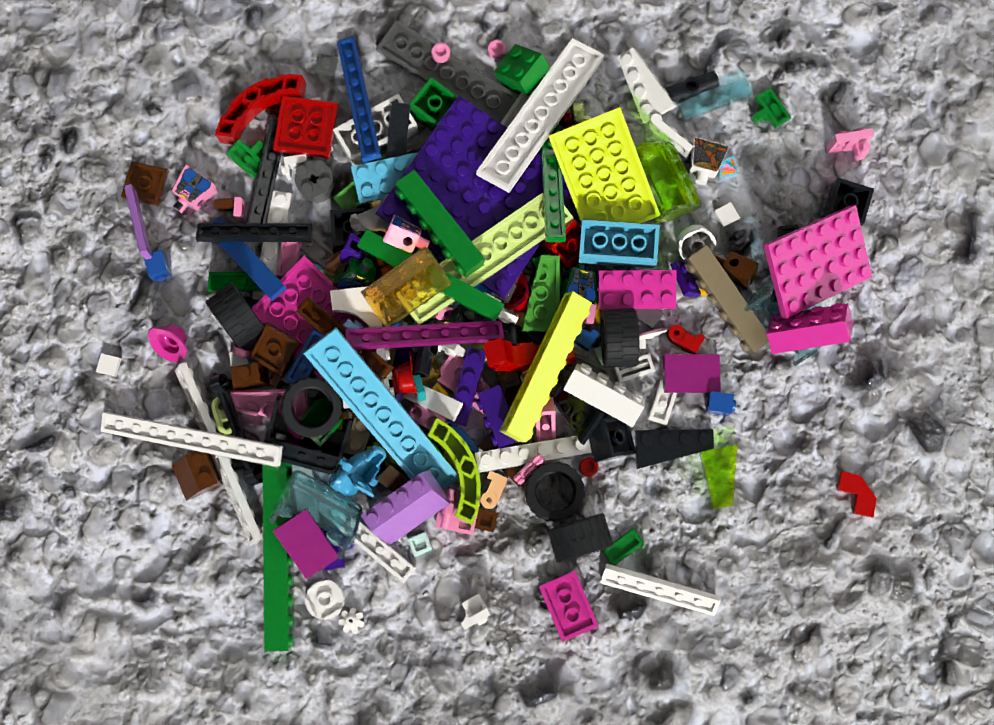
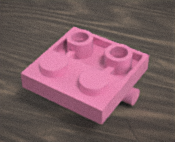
[826,128,874,162]
[435,489,481,535]

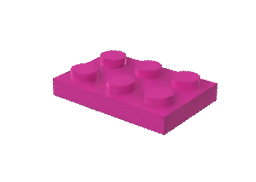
[539,571,599,642]

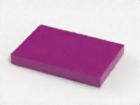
[663,354,721,393]
[273,508,340,579]

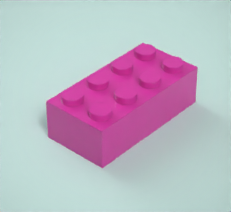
[597,270,676,309]
[766,303,853,354]

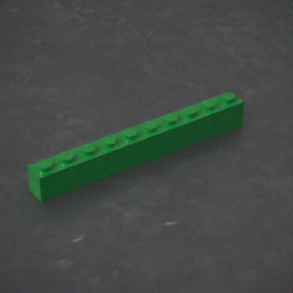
[263,462,295,652]

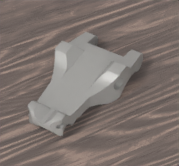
[349,194,390,236]

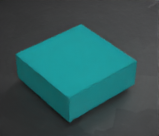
[413,374,426,402]

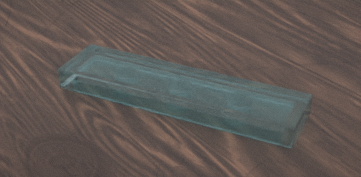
[677,77,753,121]

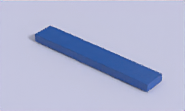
[212,216,287,301]

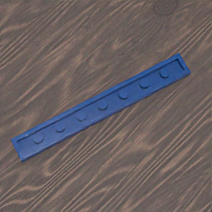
[337,36,382,163]

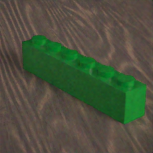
[395,170,485,278]

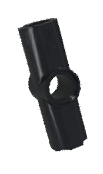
[664,71,720,102]
[412,318,439,378]

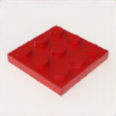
[273,96,339,158]

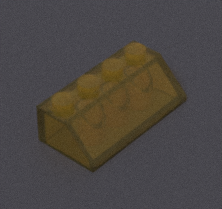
[361,246,452,327]

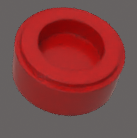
[579,457,599,477]

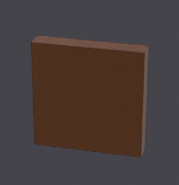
[121,161,169,206]
[250,323,301,376]

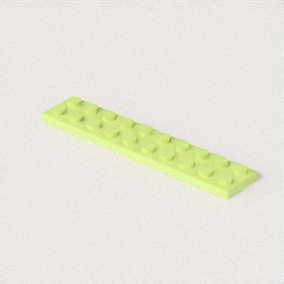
[395,193,573,325]

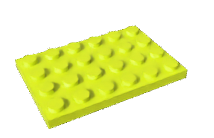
[548,107,661,224]

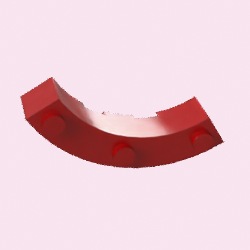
[215,74,307,145]
[483,338,577,374]

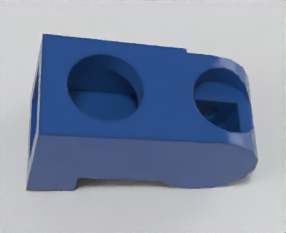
[574,328,599,352]

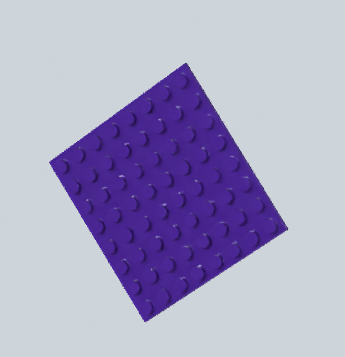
[375,96,571,299]

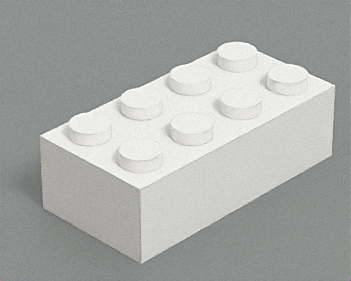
[333,94,418,166]
[563,363,645,427]

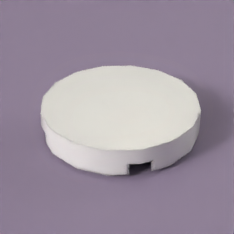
[305,580,345,620]

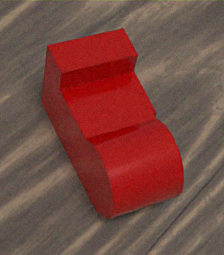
[667,325,706,354]

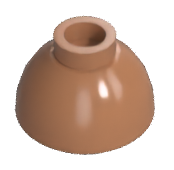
[325,250,343,274]

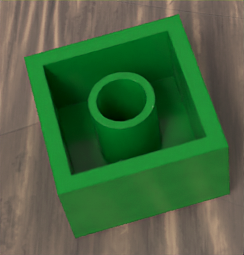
[494,44,550,96]
[410,77,458,131]

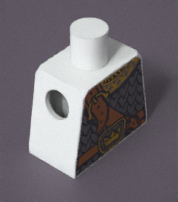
[690,137,729,185]

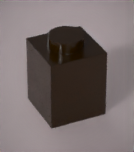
[376,458,407,492]

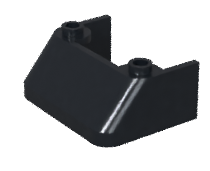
[264,394,353,474]

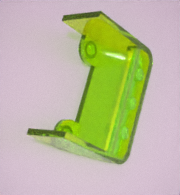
[635,141,702,223]

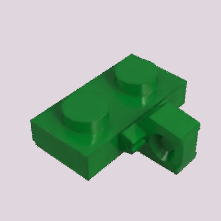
[751,88,792,129]
[226,140,263,180]

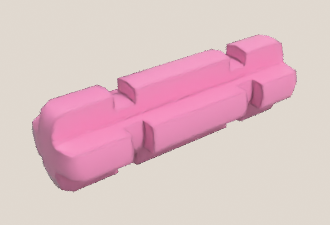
[514,453,545,484]

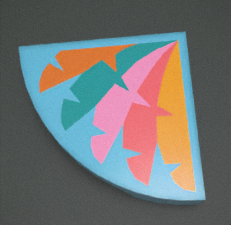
[718,156,738,178]

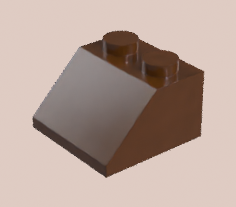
[171,451,223,501]

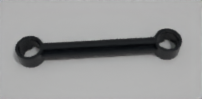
[209,373,263,486]

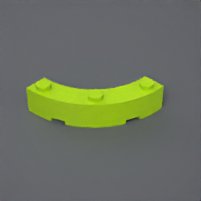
[428,418,481,525]

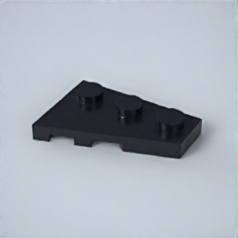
[551,382,605,445]

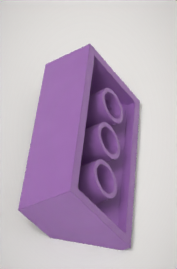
[361,470,451,545]

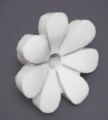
[338,607,365,634]

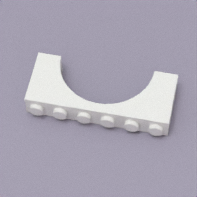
[330,285,395,409]

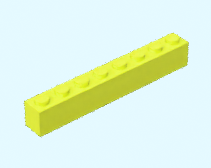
[500,292,592,442]

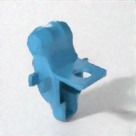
[328,445,386,497]

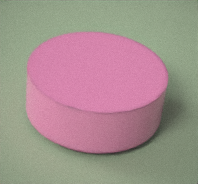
[488,40,506,60]
[432,43,450,63]
[232,344,253,358]

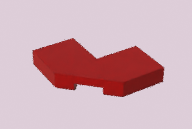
[837,471,877,518]

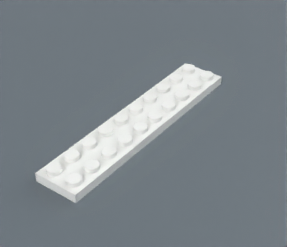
[476,38,604,193]

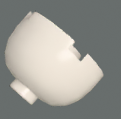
[677,225,716,259]

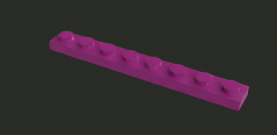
[345,320,504,350]

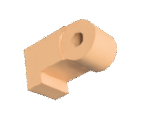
[481,471,508,509]

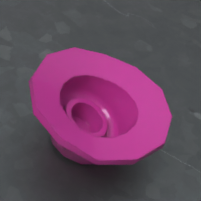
[148,324,188,363]

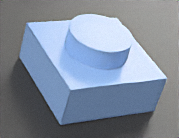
[344,319,364,329]

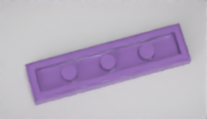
[124,184,152,260]

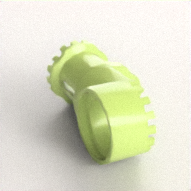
[572,102,592,124]

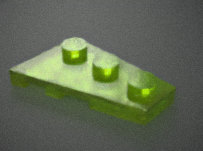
[699,444,738,510]

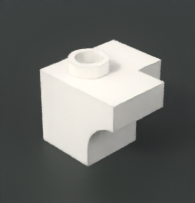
[461,594,491,630]

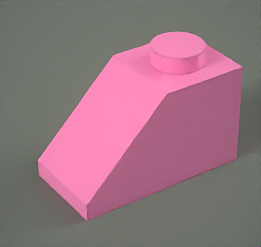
[535,397,556,442]

